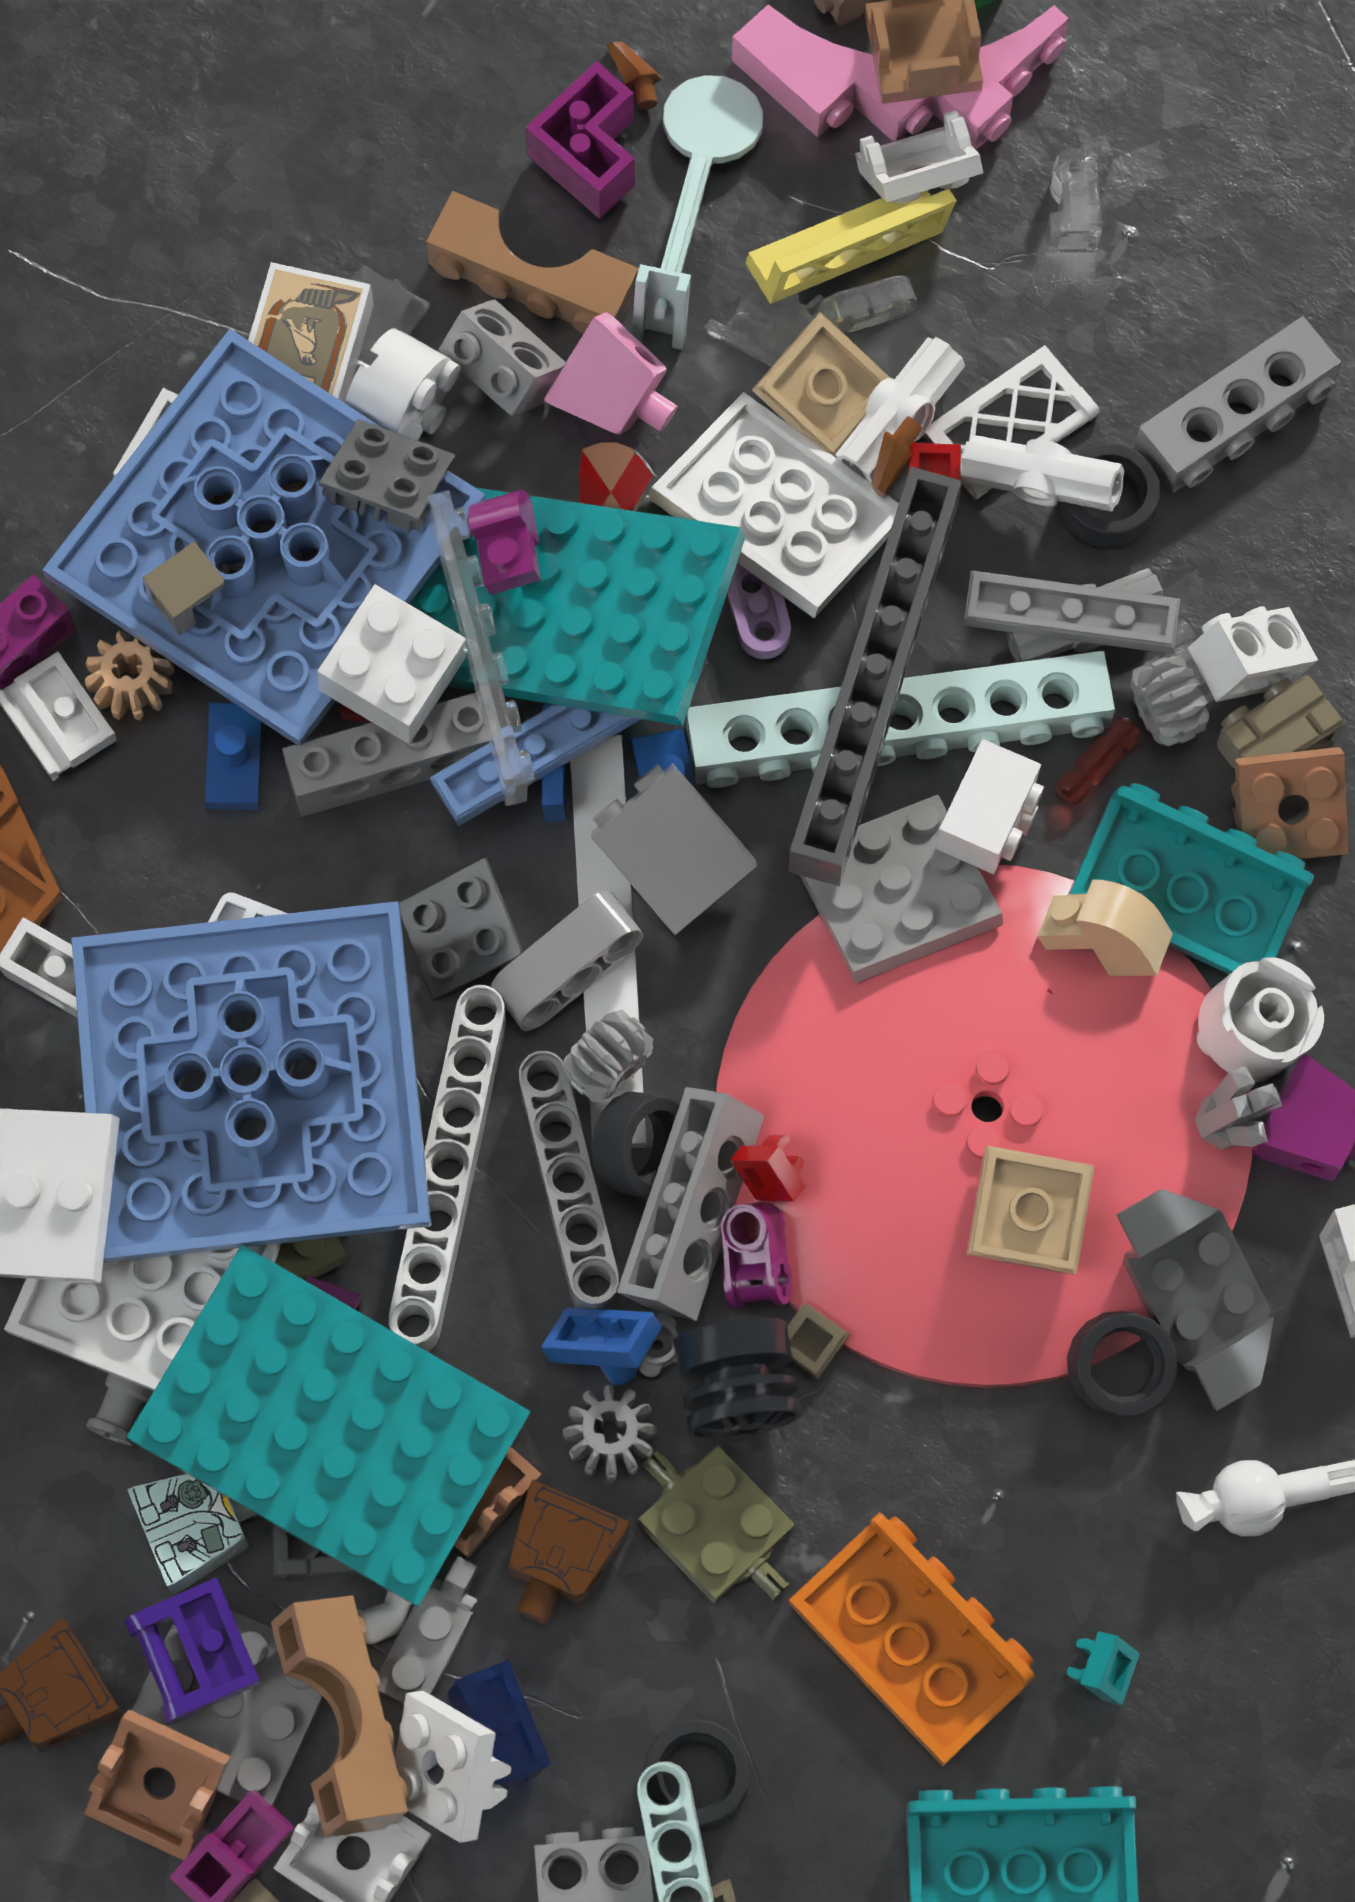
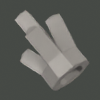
[1195,1066,1283,1150]

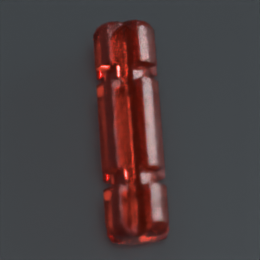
[1055,717,1141,805]

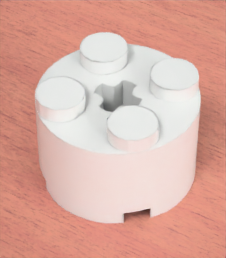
[345,328,461,441]
[1197,958,1324,1082]

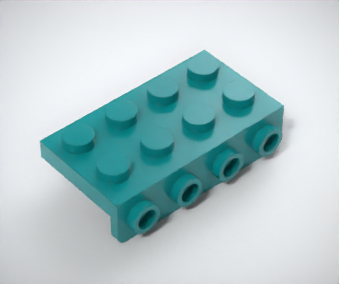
[1068,783,1315,974]
[906,1786,1138,1902]

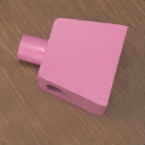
[544,312,678,435]

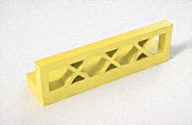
[745,189,956,304]

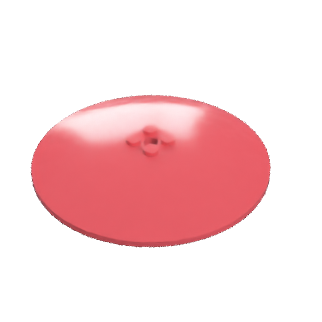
[716,864,1253,1388]

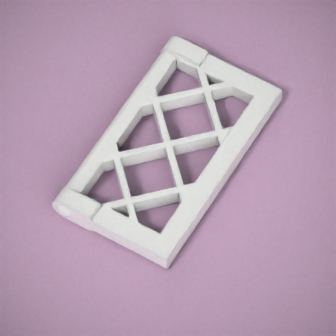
[923,345,1100,499]

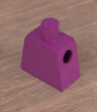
[1252,1054,1355,1181]

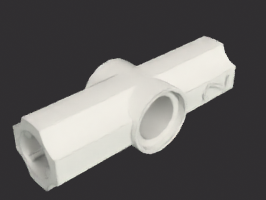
[835,337,965,483]
[960,435,1124,511]

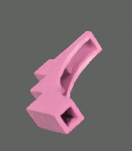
[732,5,1069,150]

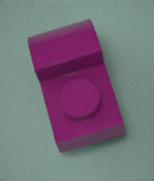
[468,489,541,595]
[169,1790,295,1902]

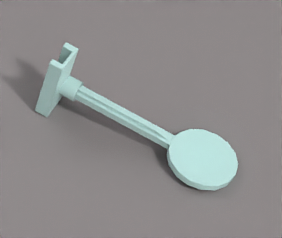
[632,75,763,350]

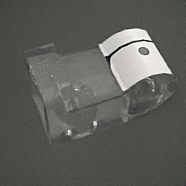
[1046,148,1102,253]

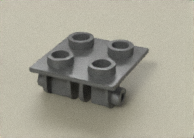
[319,419,455,533]
[399,858,523,1000]

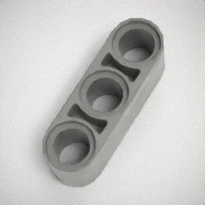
[491,891,643,1031]

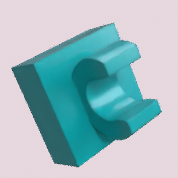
[1066,1631,1140,1706]

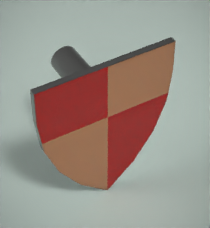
[579,442,668,516]

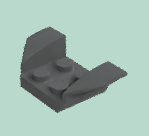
[1116,1189,1274,1411]

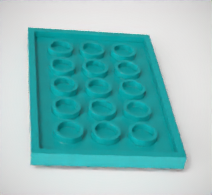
[411,487,746,726]
[127,1244,531,1608]

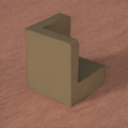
[142,541,225,636]

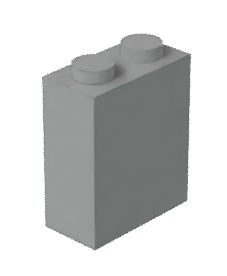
[591,763,757,935]

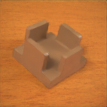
[865,0,983,104]

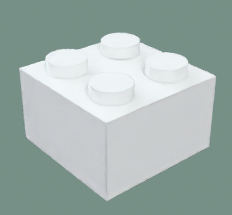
[317,584,466,744]

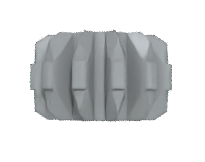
[1130,654,1209,747]
[563,1010,653,1102]
[563,1385,657,1481]

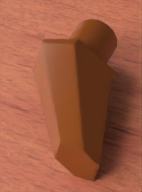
[607,41,662,109]
[871,416,924,499]

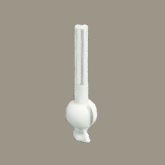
[1176,1460,1355,1536]

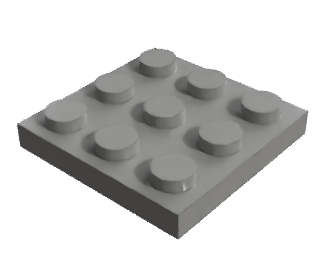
[800,795,1003,984]
[132,1610,324,1807]

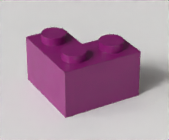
[525,61,635,219]

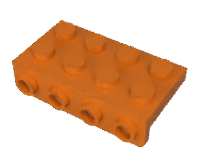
[788,1512,1035,1767]

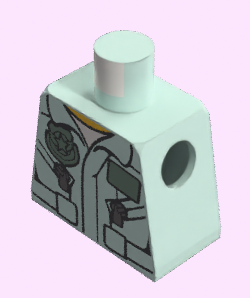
[127,1474,257,1595]

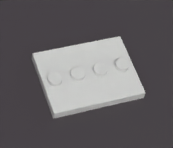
[648,392,899,618]
[0,1109,120,1283]

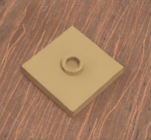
[752,312,890,456]
[966,1146,1095,1275]

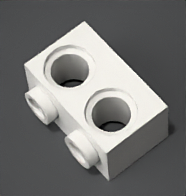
[1188,607,1318,702]

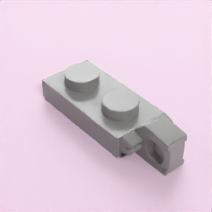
[378,1556,479,1706]

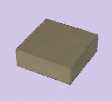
[787,1302,850,1379]

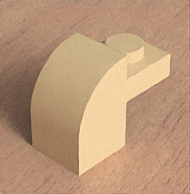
[1037,880,1173,976]

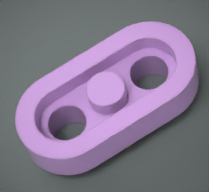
[727,563,791,659]

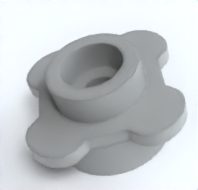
[639,1314,679,1377]

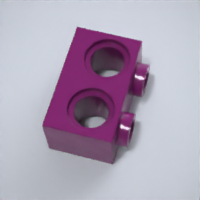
[0,574,76,690]

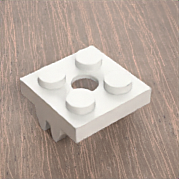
[855,110,983,204]
[395,1691,512,1843]
[274,1801,432,1902]

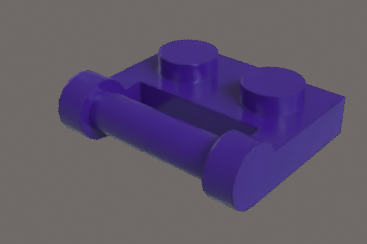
[125,1578,261,1725]

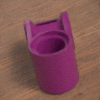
[720,1202,792,1308]

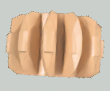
[85,630,175,721]

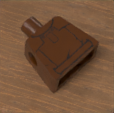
[509,1479,630,1624]
[0,1618,124,1752]

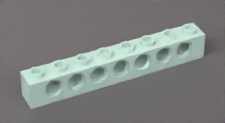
[686,651,1115,788]

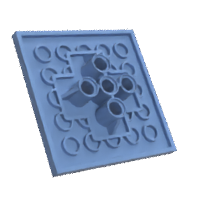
[43,329,486,746]
[71,901,431,1263]

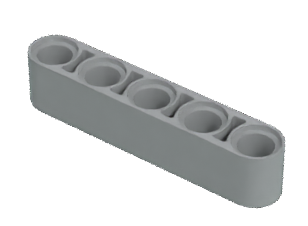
[519,1051,619,1310]

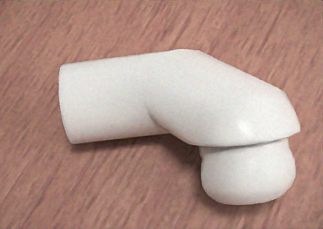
[357,1591,412,1644]

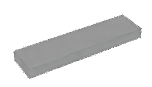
[963,571,1180,654]

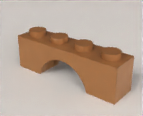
[426,191,639,334]
[271,1595,408,1838]

